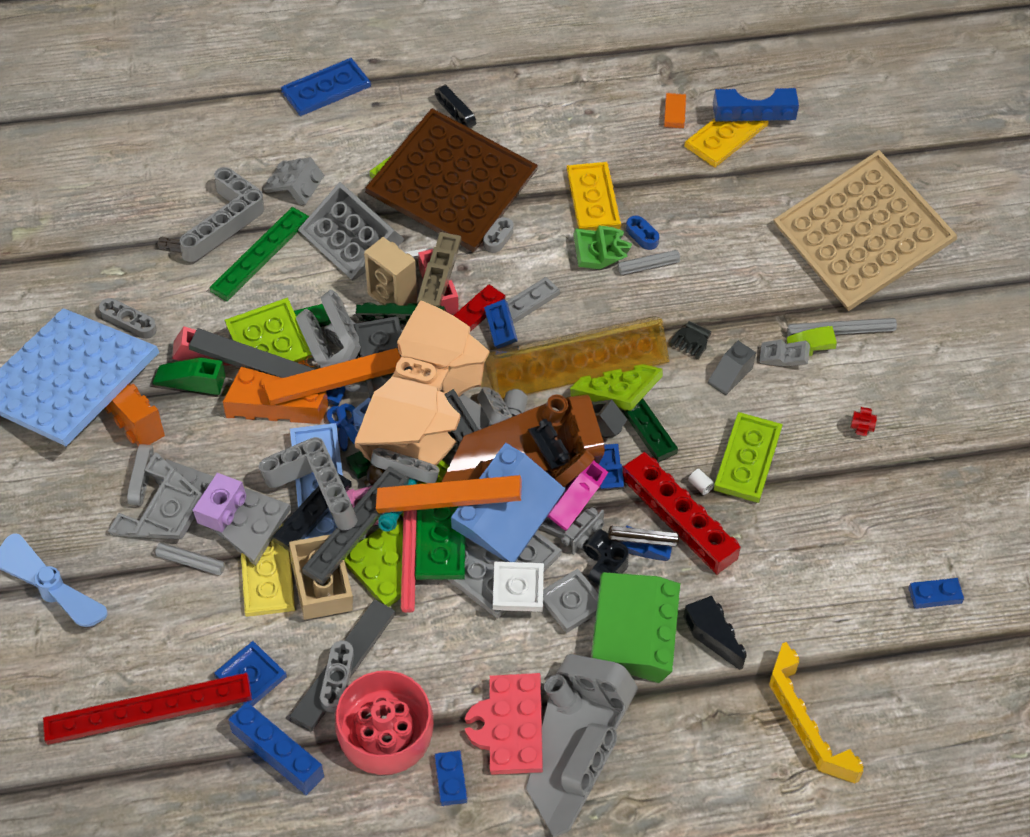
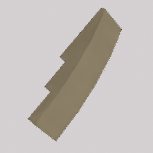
[417,232,461,308]

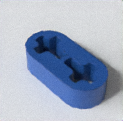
[626,216,659,250]

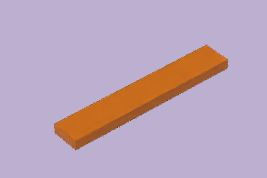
[264,348,401,406]
[376,475,522,513]

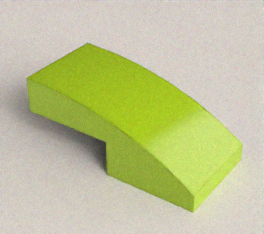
[786,326,837,356]

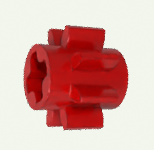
[850,407,877,437]

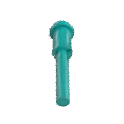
[378,478,419,532]

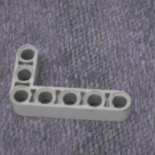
[180,167,264,262]
[259,437,358,530]

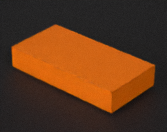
[664,93,686,128]

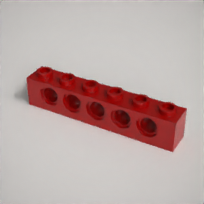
[623,452,741,575]

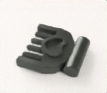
[669,321,712,360]

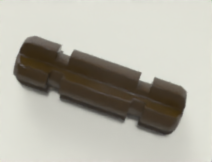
[157,237,181,252]

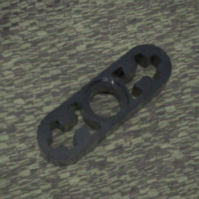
[435,85,476,128]

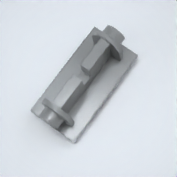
[561,507,605,555]

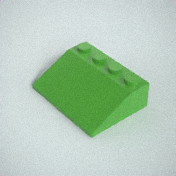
[591,572,680,683]

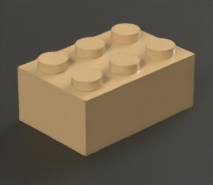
[364,237,417,306]
[289,534,353,620]

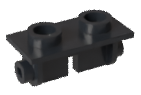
[528,419,570,469]

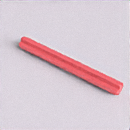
[401,510,417,613]

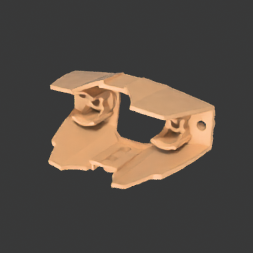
[355,300,490,466]

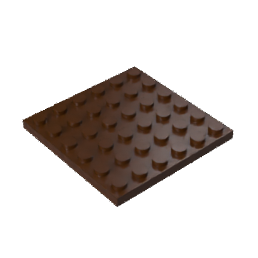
[365,108,538,253]

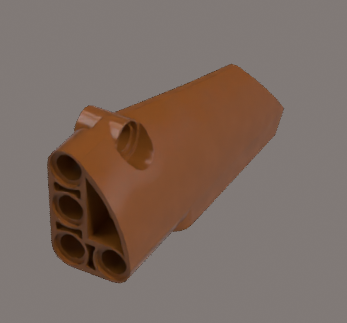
[442,394,605,482]

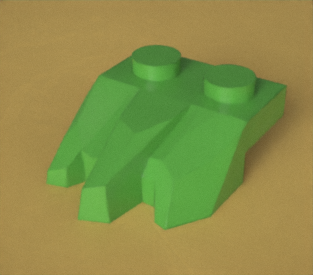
[573,225,632,269]

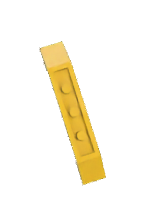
[769,642,863,784]

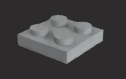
[543,568,598,633]

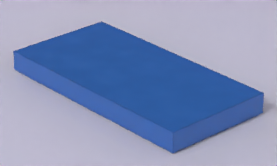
[281,57,371,116]

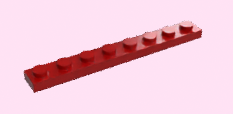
[43,673,252,745]

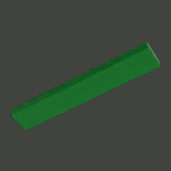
[209,207,309,302]

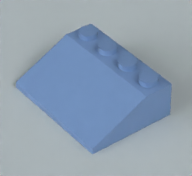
[451,442,566,562]

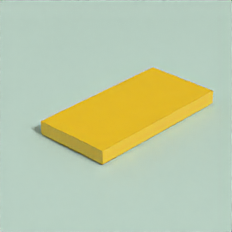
[684,118,769,168]
[566,162,621,231]

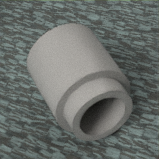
[504,389,528,417]

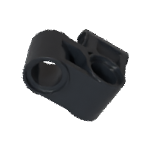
[583,529,629,586]

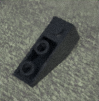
[683,596,747,670]

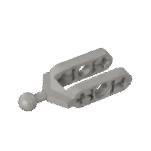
[296,290,362,392]

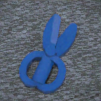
[327,403,358,452]

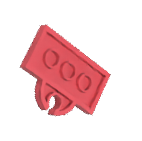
[465,673,543,775]

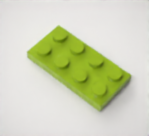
[713,412,783,503]

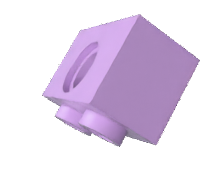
[193,473,246,532]

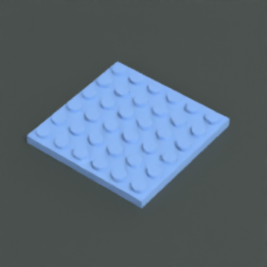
[0,308,160,446]

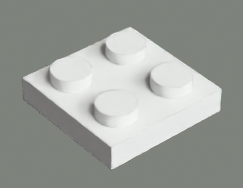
[493,562,544,612]

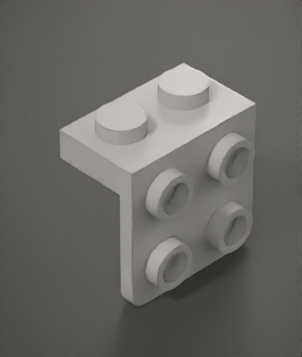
[263,157,325,205]

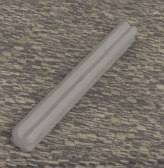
[787,318,897,336]

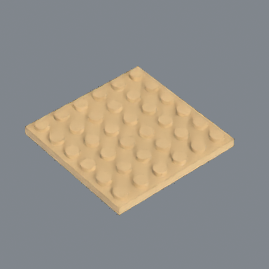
[774,150,957,311]

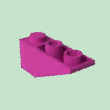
[547,460,608,531]

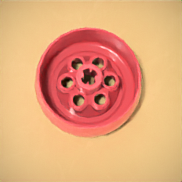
[335,671,434,775]

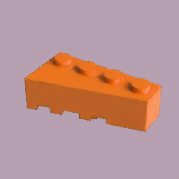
[223,367,328,424]
[104,383,165,447]

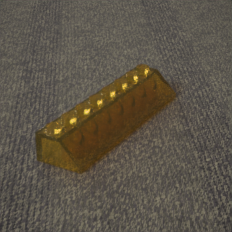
[485,316,669,399]

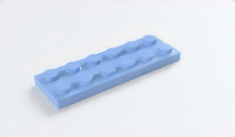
[290,423,343,539]

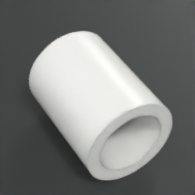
[688,469,715,495]

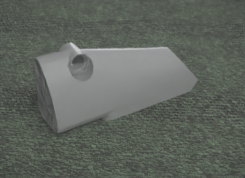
[526,654,638,837]

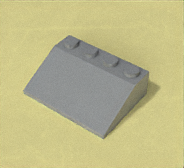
[298,182,404,281]

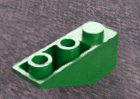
[153,358,225,395]

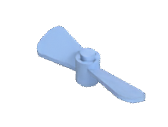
[0,534,108,627]

